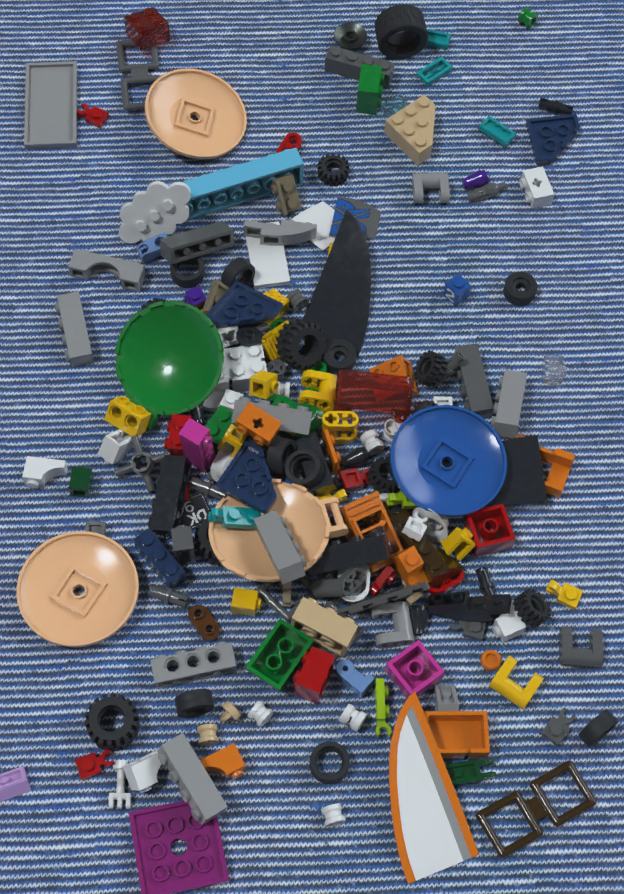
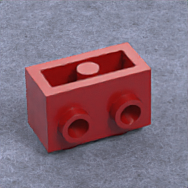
[164,414,192,456]

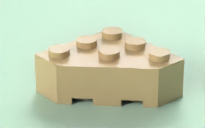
[384,95,436,166]

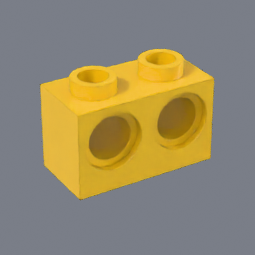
[104,396,151,436]

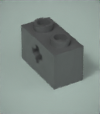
[171,525,196,565]

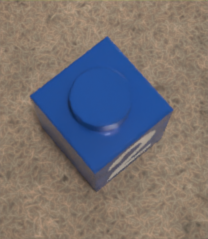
[443,274,471,307]

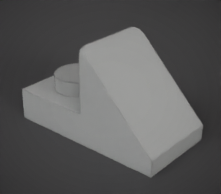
[434,684,459,711]

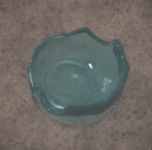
[380,95,408,118]

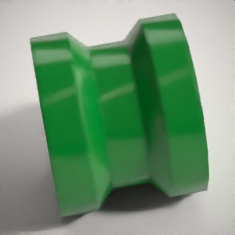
[518,7,538,29]

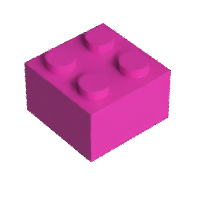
[385,640,444,699]

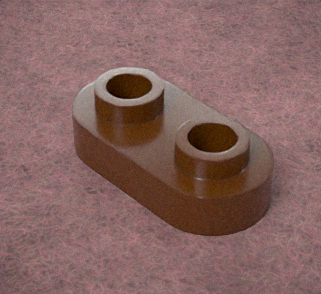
[188,604,220,642]

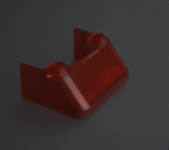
[333,370,414,423]

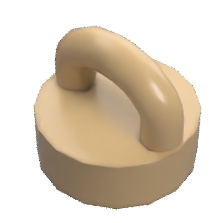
[220,701,241,722]

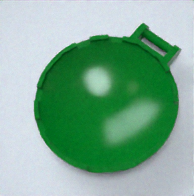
[115,301,224,430]

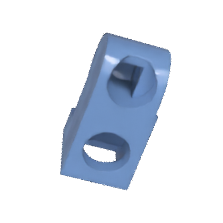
[136,232,167,263]
[336,660,375,698]

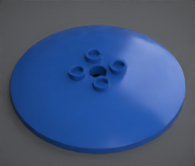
[390,405,507,517]

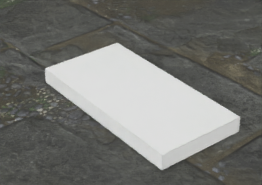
[245,221,290,289]

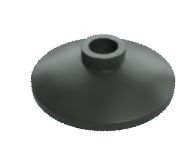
[334,22,367,50]

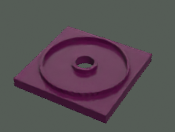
[129,801,229,894]

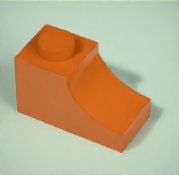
[390,546,429,585]
[200,743,246,780]

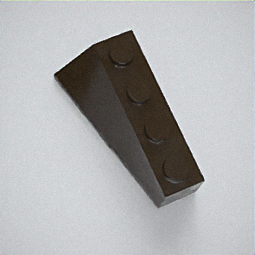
[390,509,465,588]

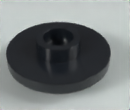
[236,326,262,346]

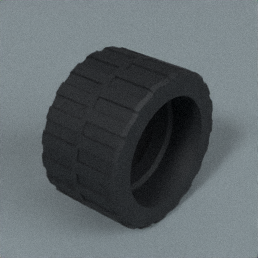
[374,4,428,59]

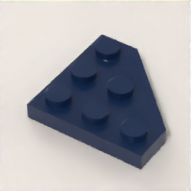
[525,114,580,165]
[206,281,283,328]
[215,441,277,514]

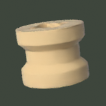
[197,724,219,746]

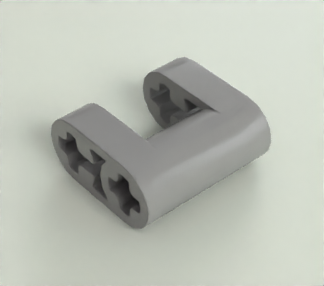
[412,173,450,204]
[371,602,415,649]

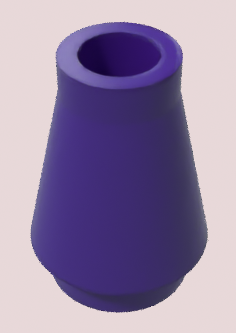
[462,170,489,189]

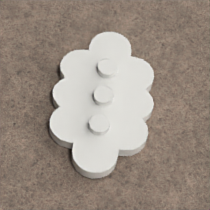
[119,181,191,244]

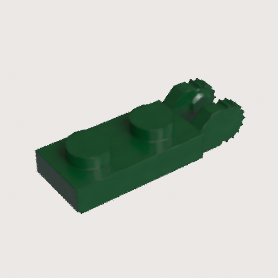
[445,759,497,786]

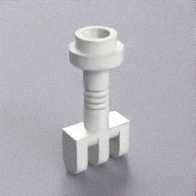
[109,760,131,809]

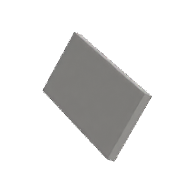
[24,61,77,149]

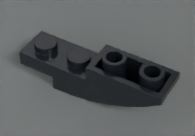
[427,591,512,622]

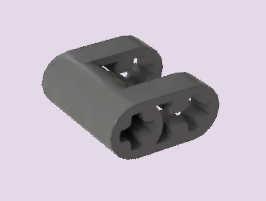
[312,567,365,598]
[559,627,603,667]

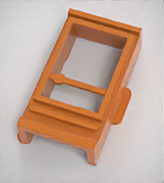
[507,434,575,499]
[339,491,404,573]

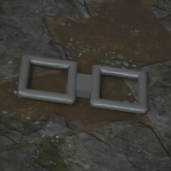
[116,38,160,111]
[256,575,364,661]

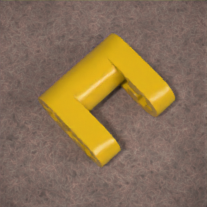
[298,370,337,412]
[321,411,359,444]
[489,655,544,710]

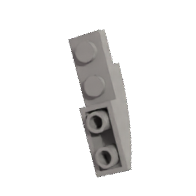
[244,219,317,246]

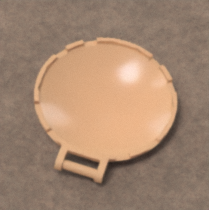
[209,479,349,582]

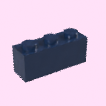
[133,528,187,589]

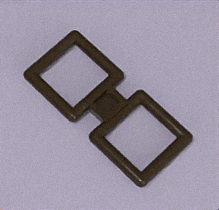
[476,760,597,858]

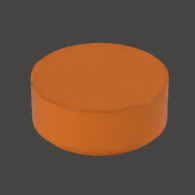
[480,650,501,671]

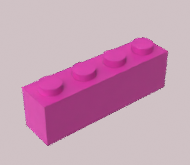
[179,418,216,473]

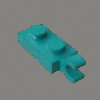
[207,506,261,530]

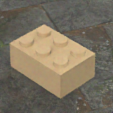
[290,597,358,658]

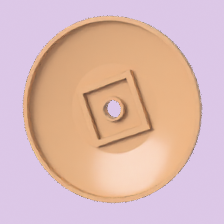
[145,68,247,159]
[16,531,139,647]

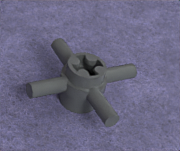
[114,435,171,492]

